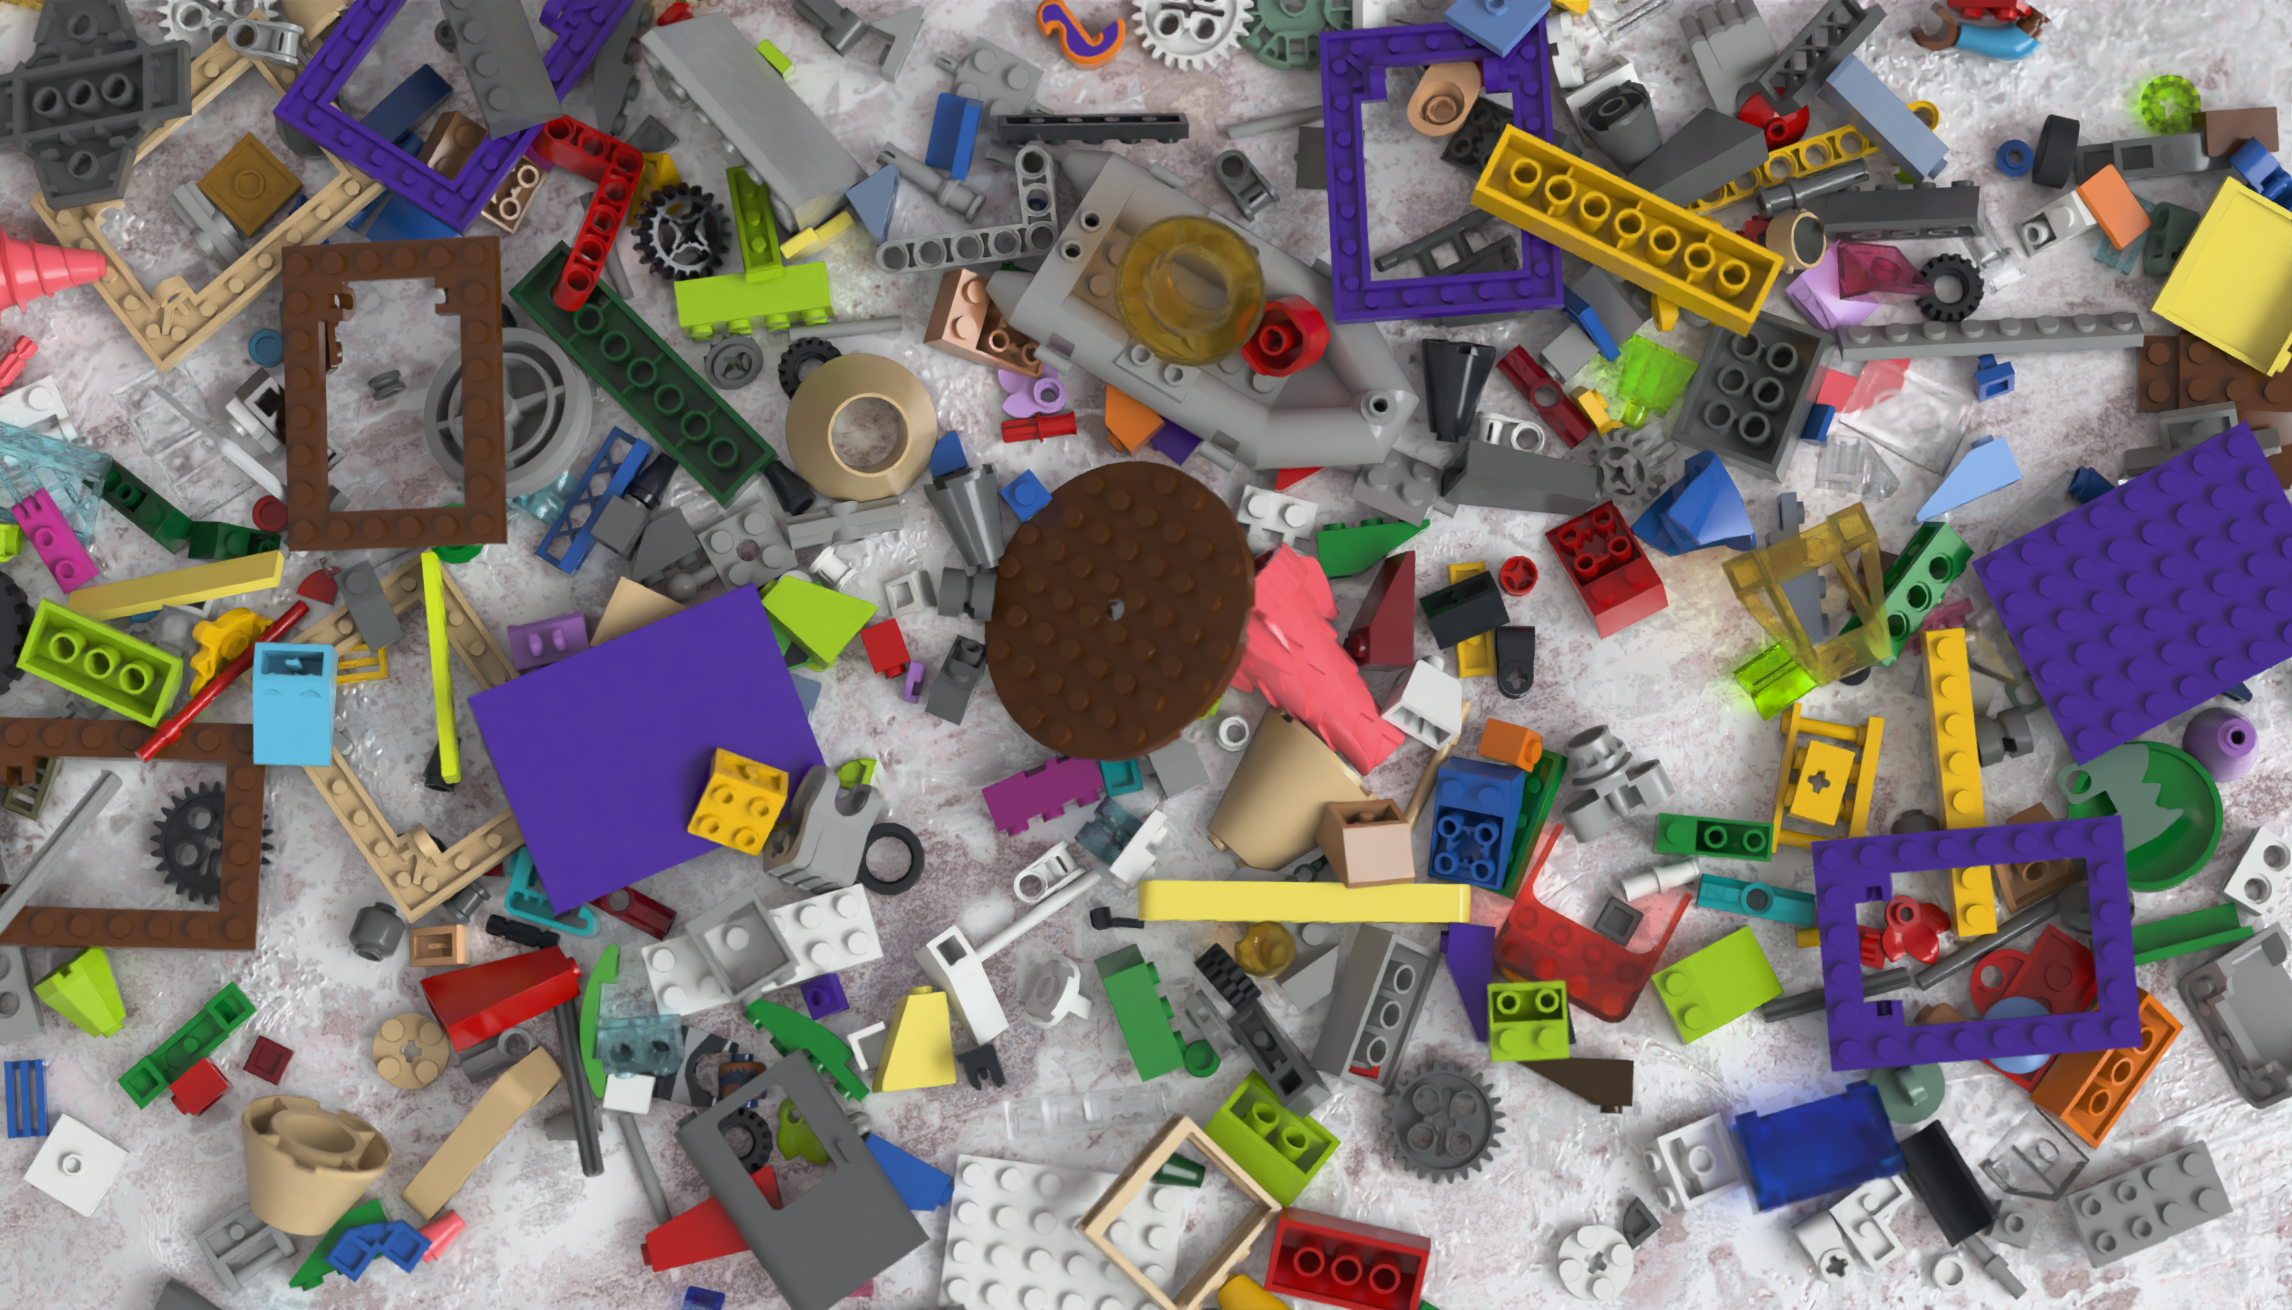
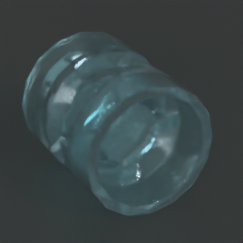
[512,471,581,527]
[1074,796,1143,867]

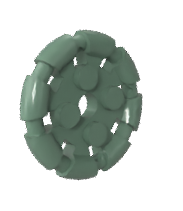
[1236,0,1353,71]

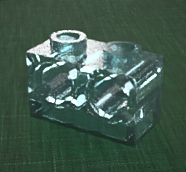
[598,1013,685,1078]

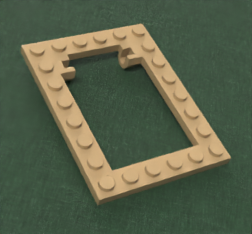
[28,7,387,374]
[240,547,525,924]

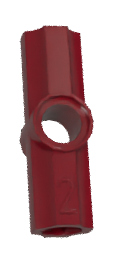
[1495,344,1596,451]
[587,886,678,942]

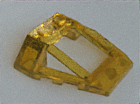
[1721,501,1892,688]

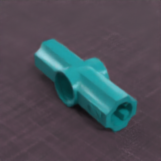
[1696,873,1816,927]

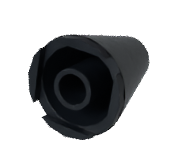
[1421,338,1496,443]

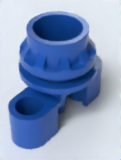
[2228,137,2292,212]

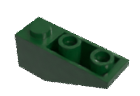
[82,453,193,555]

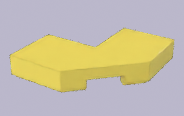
[780,211,858,264]

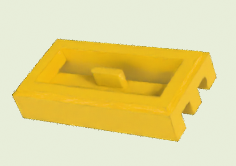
[336,642,390,685]

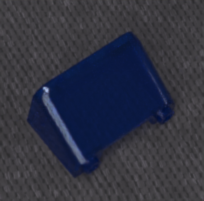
[1728,1079,1908,1216]

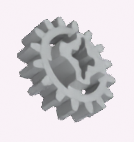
[1587,426,1666,510]

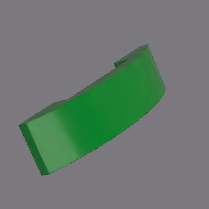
[117,981,258,1110]

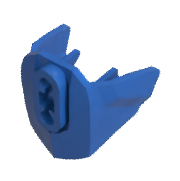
[1630,450,1757,557]

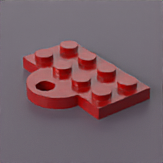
[1968,923,2097,1094]

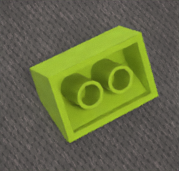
[1202,1069,1341,1209]

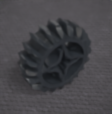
[630,182,733,283]

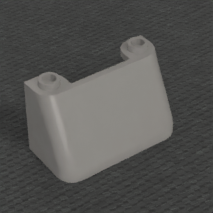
[2180,922,2292,1109]

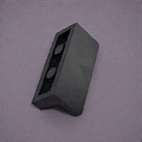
[1891,1119,1999,1247]

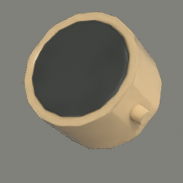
[1766,208,1827,274]

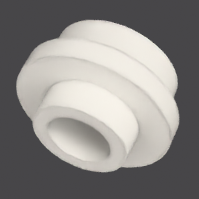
[1215,714,1253,752]

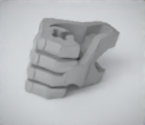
[1679,0,1785,119]
[762,765,882,895]

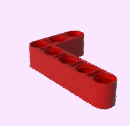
[533,114,645,311]

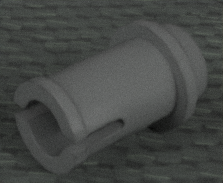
[434,19,458,53]

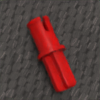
[1001,411,1077,443]

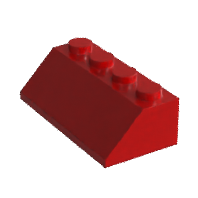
[1263,1205,1431,1310]

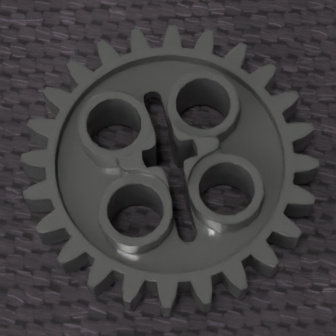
[1381,1060,1506,1184]

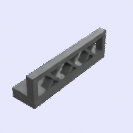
[1753,0,1888,117]

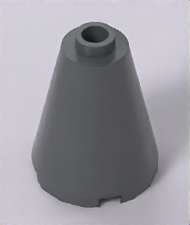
[1578,82,1663,176]
[923,462,1004,571]

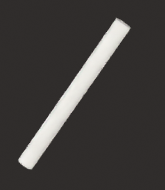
[974,867,1103,963]

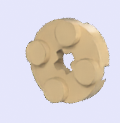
[372,1013,451,1090]

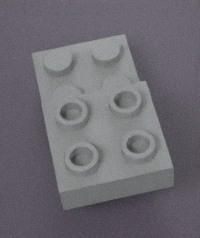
[2063,1140,2233,1269]

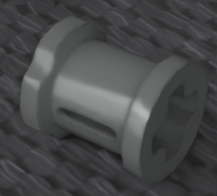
[442,881,492,926]

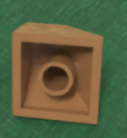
[1993,802,2076,914]

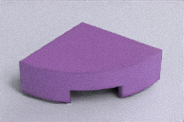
[903,661,927,704]

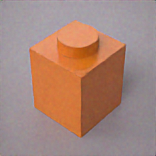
[1477,718,1543,773]

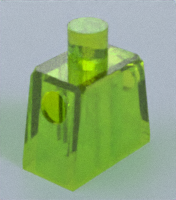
[1615,333,1700,430]

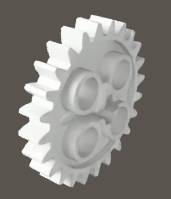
[157,0,282,63]
[1132,0,1254,72]

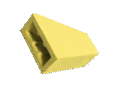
[872,986,956,1094]

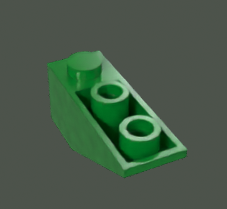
[1315,518,1430,580]
[1652,813,1774,862]
[288,1198,393,1292]

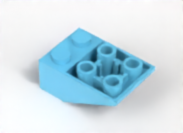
[253,642,338,767]

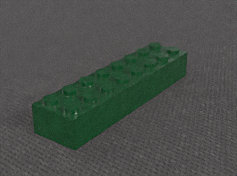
[508,240,779,510]

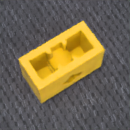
[1782,739,1855,828]

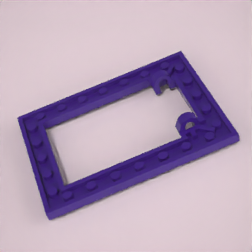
[273,0,635,237]
[1319,14,1564,325]
[1811,815,2142,1072]

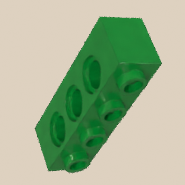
[1838,521,1974,667]

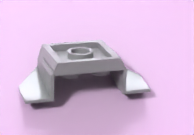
[1222,866,1340,1013]

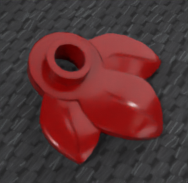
[1881,895,1952,965]

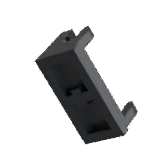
[1419,570,1510,650]
[956,1043,1008,1091]

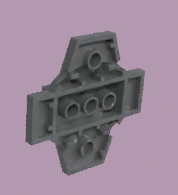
[0,0,192,211]

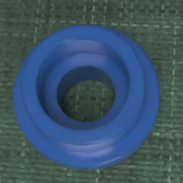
[1995,139,2034,178]

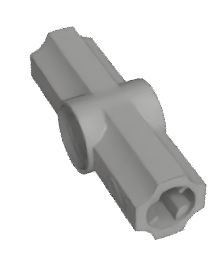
[167,180,249,271]
[786,496,904,551]

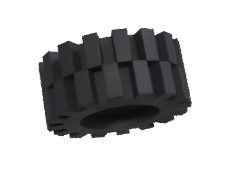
[1913,253,1985,322]
[778,337,842,400]
[1194,942,1262,1014]
[718,1108,773,1175]

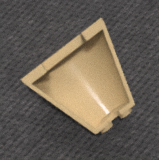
[1206,704,1379,872]

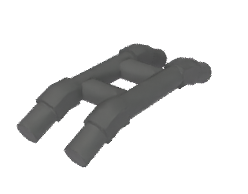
[1374,208,1517,277]

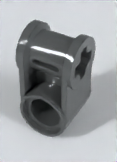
[1214,149,1280,223]

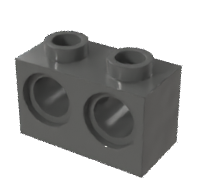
[590,494,652,561]

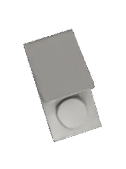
[869,6,927,84]

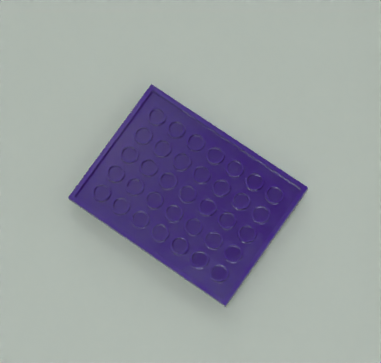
[1971,421,2292,766]

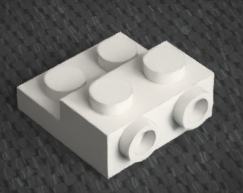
[1109,809,1169,897]
[1642,1113,1749,1215]

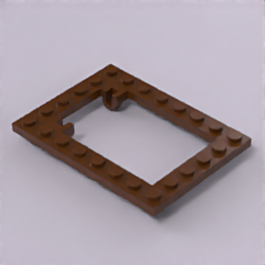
[281,235,507,552]
[0,717,267,953]

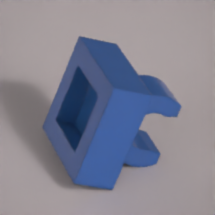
[1973,354,2015,403]

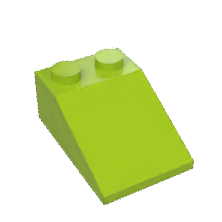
[1647,925,1784,1046]

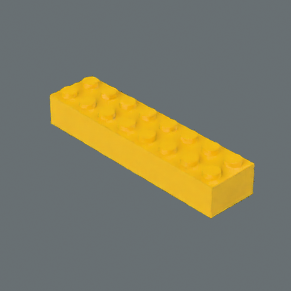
[1470,124,1785,338]

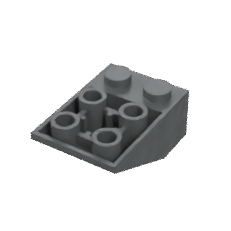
[1440,95,1583,181]

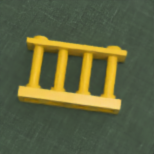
[1764,702,1885,856]

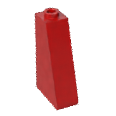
[420,946,582,1053]
[641,1165,783,1273]

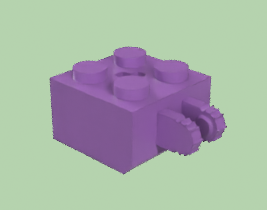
[507,610,593,676]

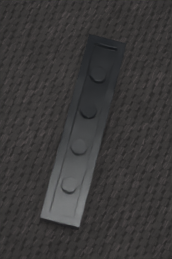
[997,113,1189,146]

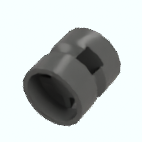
[938,567,997,622]
[1974,706,2034,768]

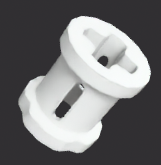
[808,545,858,592]

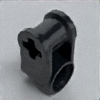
[1495,626,1535,700]

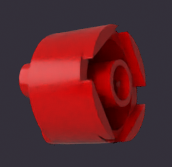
[1239,295,1331,378]

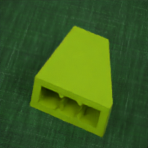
[758,575,879,670]

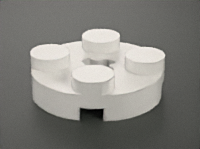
[1546,11,1585,89]
[1556,1224,1634,1301]

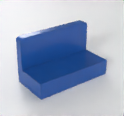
[925,92,984,181]

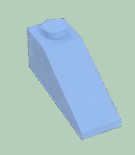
[1911,434,2023,527]

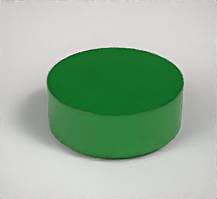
[1183,1039,1221,1078]

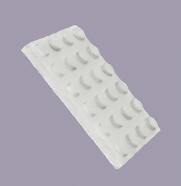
[938,1154,1186,1310]

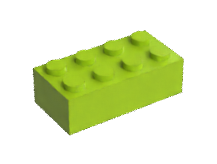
[674,261,835,343]

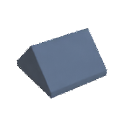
[845,164,901,250]

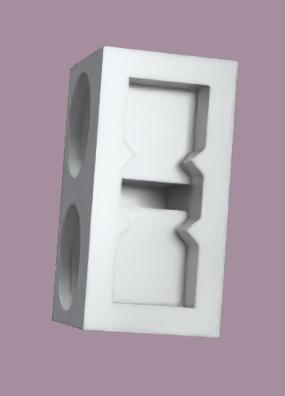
[2217,826,2292,917]

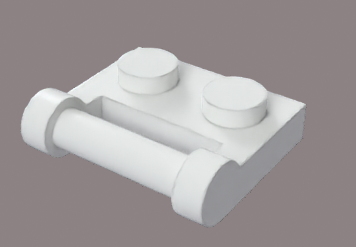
[0,375,79,468]

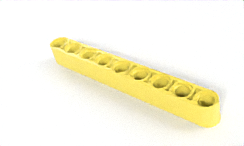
[1138,880,1471,924]

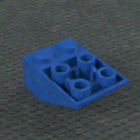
[1428,756,1525,890]

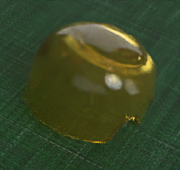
[1234,920,1296,979]

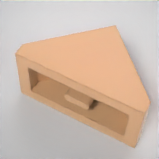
[409,925,470,967]

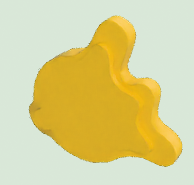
[189,607,274,698]

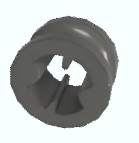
[368,370,406,401]

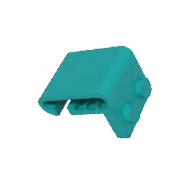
[504,847,601,939]

